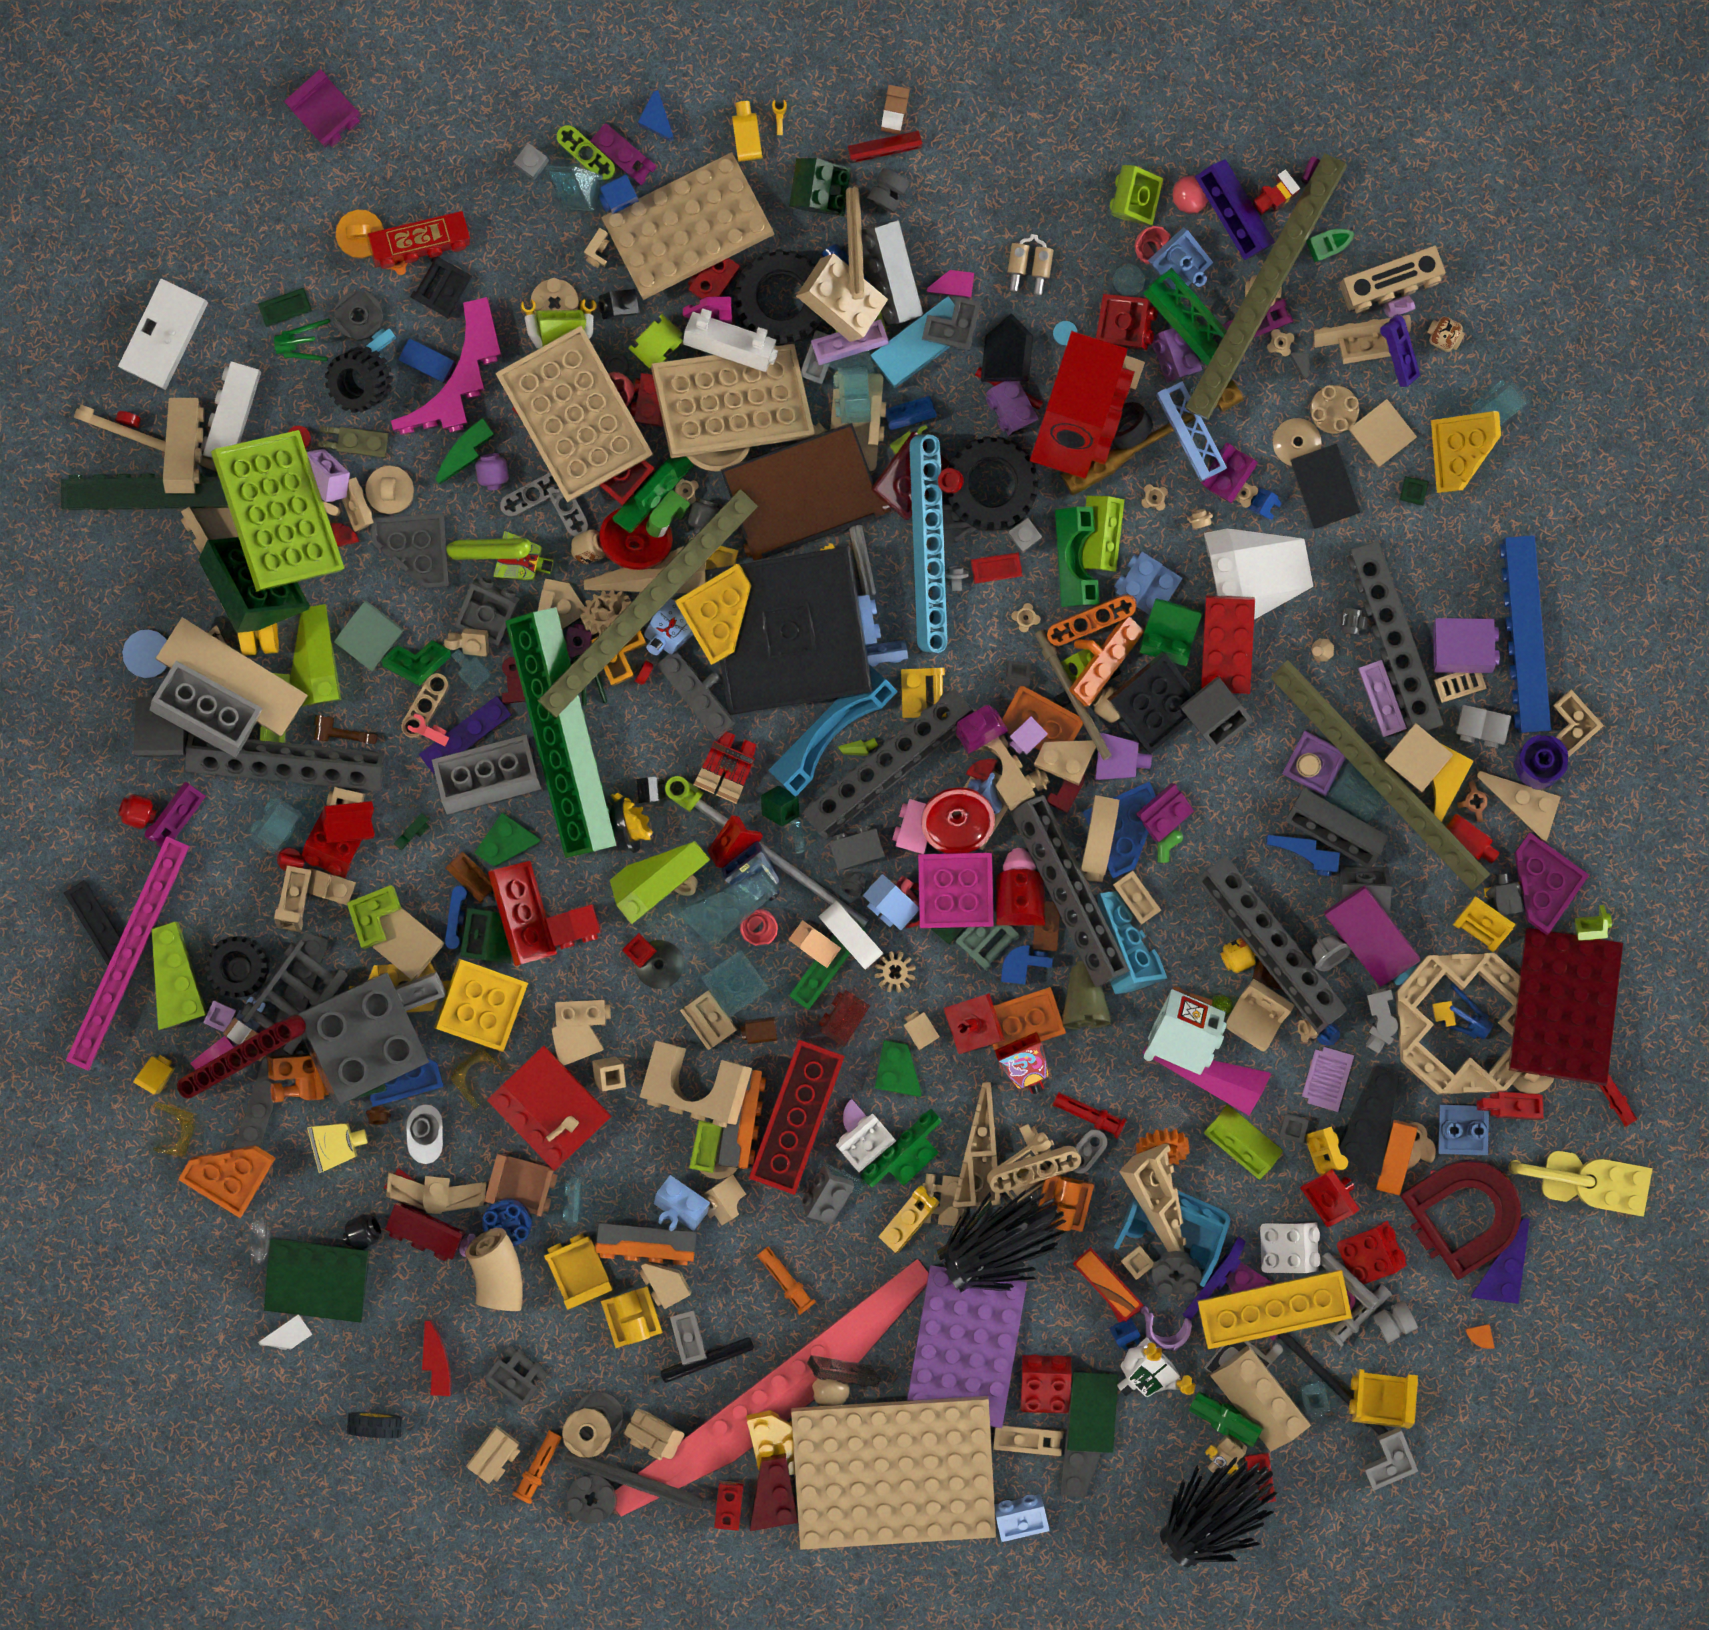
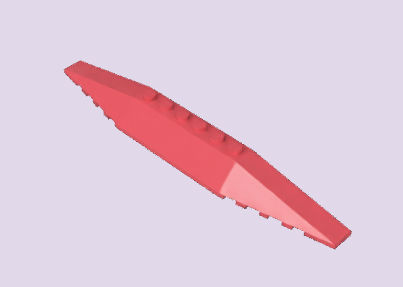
[615,1259,929,1517]

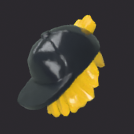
[609,793,653,853]

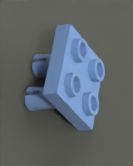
[1148,227,1213,289]
[1438,1105,1489,1155]

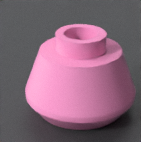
[1003,848,1036,871]

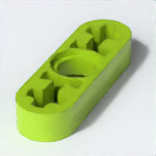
[557,125,615,181]

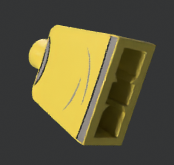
[307,1123,368,1173]

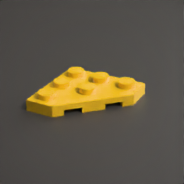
[1431,411,1501,493]
[675,564,751,665]
[746,1410,795,1475]

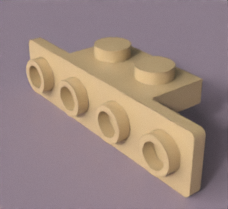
[1314,315,1411,364]

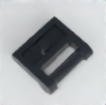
[410,256,472,319]

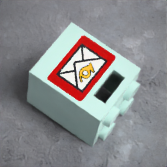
[1144,989,1227,1075]

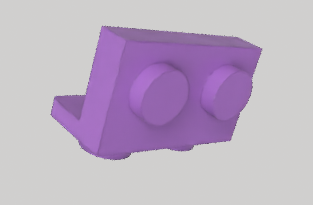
[1153,328,1202,383]
[986,381,1038,436]

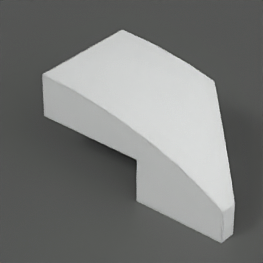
[258,1314,312,1350]

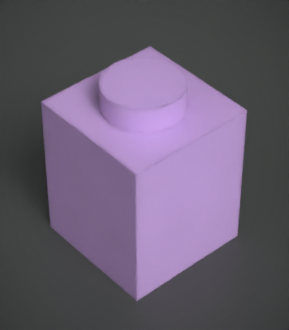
[1009,717,1048,755]

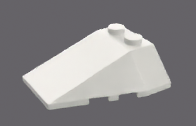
[1204,528,1313,620]

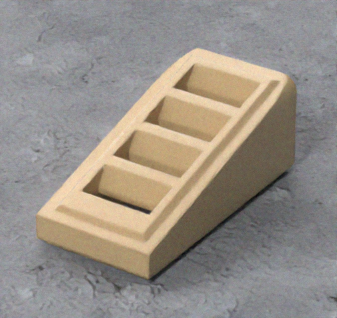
[1432,673,1487,703]

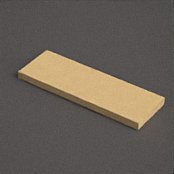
[156,617,308,737]

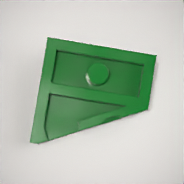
[474,813,541,867]

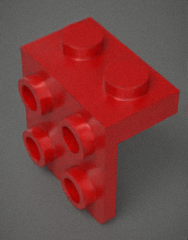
[301,810,362,878]
[1337,1220,1407,1285]
[1020,1354,1072,1414]

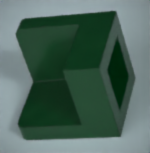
[761,786,800,827]

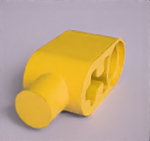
[732,101,762,162]

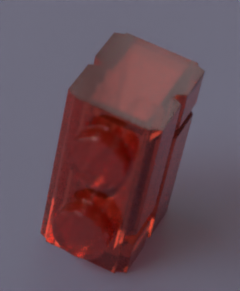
[818,990,871,1047]

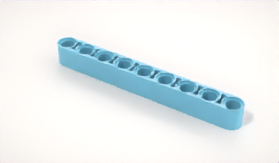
[910,435,947,653]

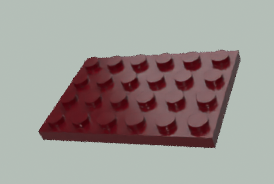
[1508,928,1623,1086]

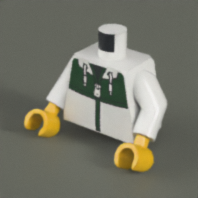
[1117,1337,1196,1397]

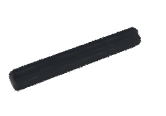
[661,1337,754,1383]

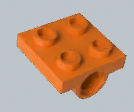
[1037,1175,1094,1232]

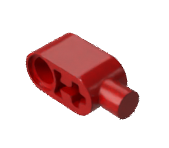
[1446,814,1500,864]

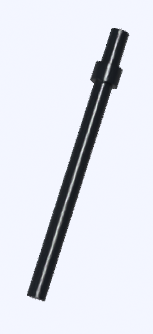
[1278,1332,1388,1435]

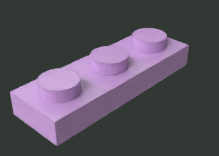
[811,319,889,365]
[1358,660,1407,737]

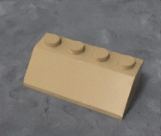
[1210,1345,1311,1451]

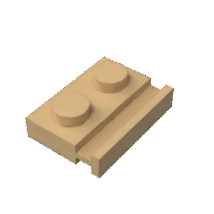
[680,990,738,1050]

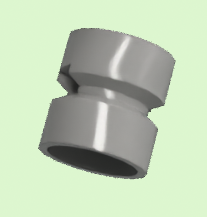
[1373,1300,1418,1344]

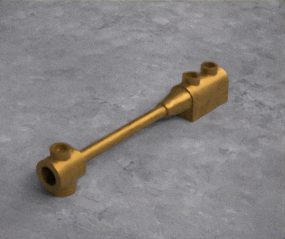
[1060,380,1244,496]

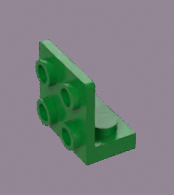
[1139,598,1202,666]

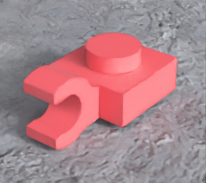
[407,714,449,746]

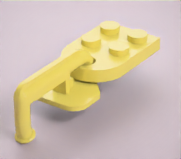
[1508,1151,1653,1217]

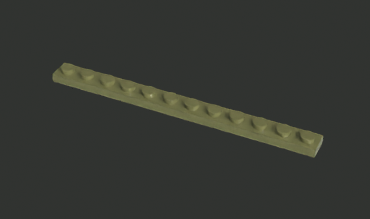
[1185,153,1347,420]
[537,489,758,718]
[1270,660,1490,891]

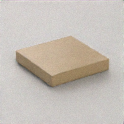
[1349,399,1417,468]
[1384,723,1453,792]

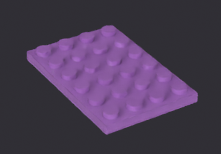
[907,1265,1027,1428]

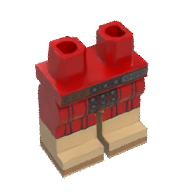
[693,732,757,804]

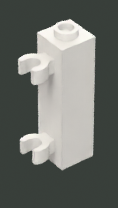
[683,308,778,372]

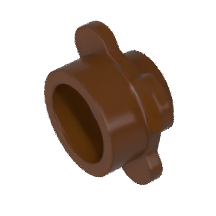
[366,1106,391,1125]

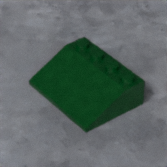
[198,537,310,633]
[264,1237,371,1323]

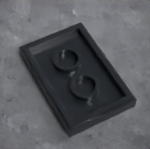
[1290,443,1360,529]

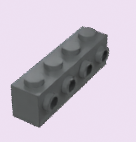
[1285,788,1389,869]

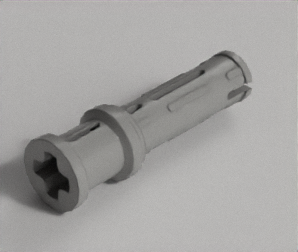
[1326,1284,1392,1347]

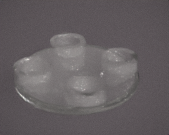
[249,1217,271,1266]

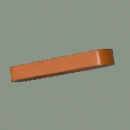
[1047,594,1137,646]

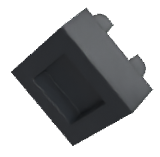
[637,777,666,803]

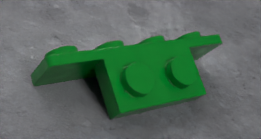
[613,456,694,533]
[861,1109,942,1188]

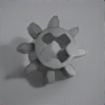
[1336,608,1368,635]

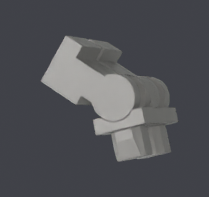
[1366,987,1398,1053]

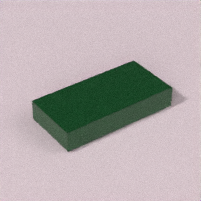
[258,287,312,327]

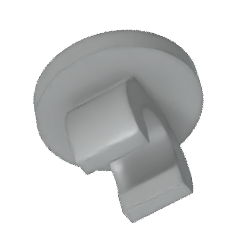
[945,566,969,591]

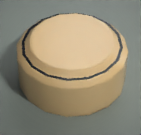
[1296,753,1321,778]

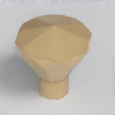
[1311,638,1334,661]

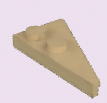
[1477,771,1561,842]

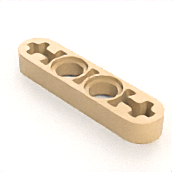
[987,1146,1081,1193]

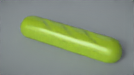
[446,538,531,560]

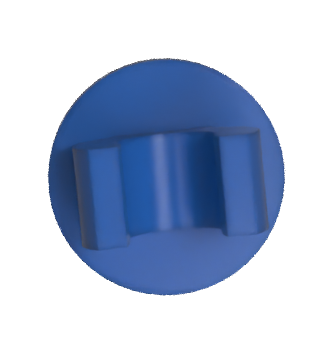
[1316,1023,1340,1046]

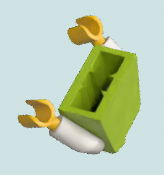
[520,299,596,349]

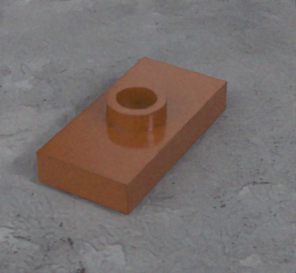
[445,851,493,902]
[1032,901,1060,951]

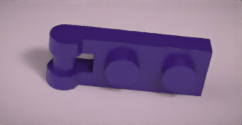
[1380,314,1421,387]

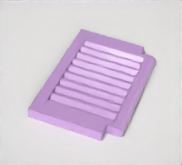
[1302,1047,1354,1112]

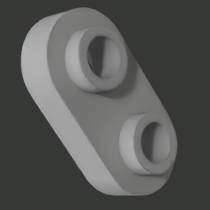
[1067,1129,1107,1173]

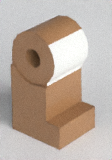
[881,85,910,135]
[223,1017,264,1062]

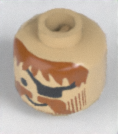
[1427,316,1465,352]
[571,529,606,565]

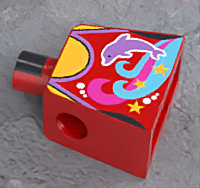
[994,1032,1049,1094]

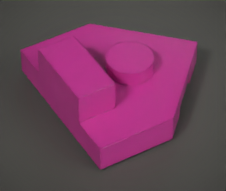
[683,297,732,325]

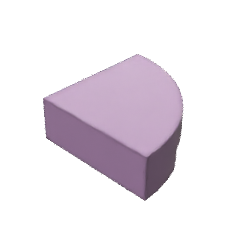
[843,1099,866,1132]

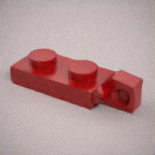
[1477,1092,1544,1120]

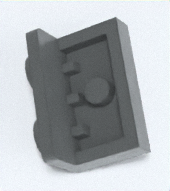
[802,1166,855,1224]

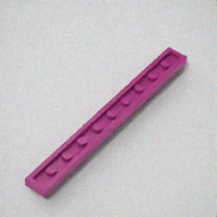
[66,836,190,1071]

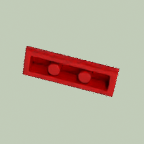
[848,131,922,163]

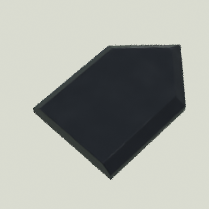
[981,313,1033,382]

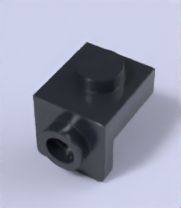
[598,289,639,320]

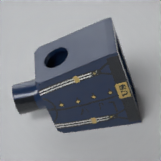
[722,841,780,901]

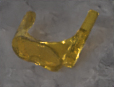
[451,1048,504,1109]
[153,1101,196,1157]

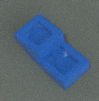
[398,338,456,384]

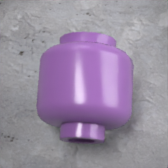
[475,453,509,490]

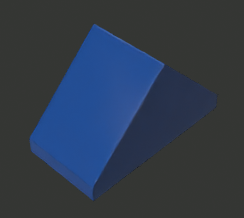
[638,90,674,141]

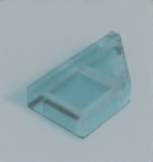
[826,350,875,379]

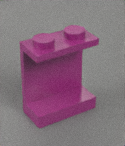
[284,69,361,148]

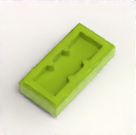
[689,1120,723,1173]

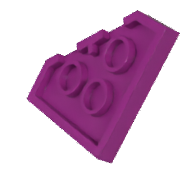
[1514,832,1589,935]

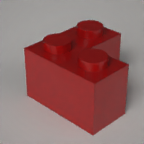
[546,904,602,950]

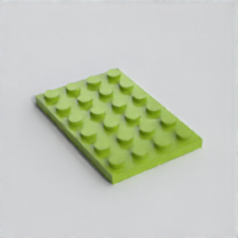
[211,430,345,592]

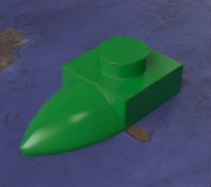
[1306,229,1355,263]

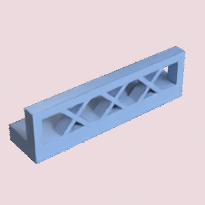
[1156,381,1227,482]

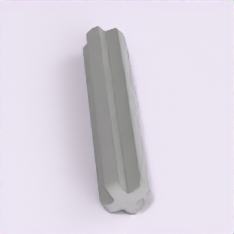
[849,525,876,596]
[1320,1252,1379,1310]

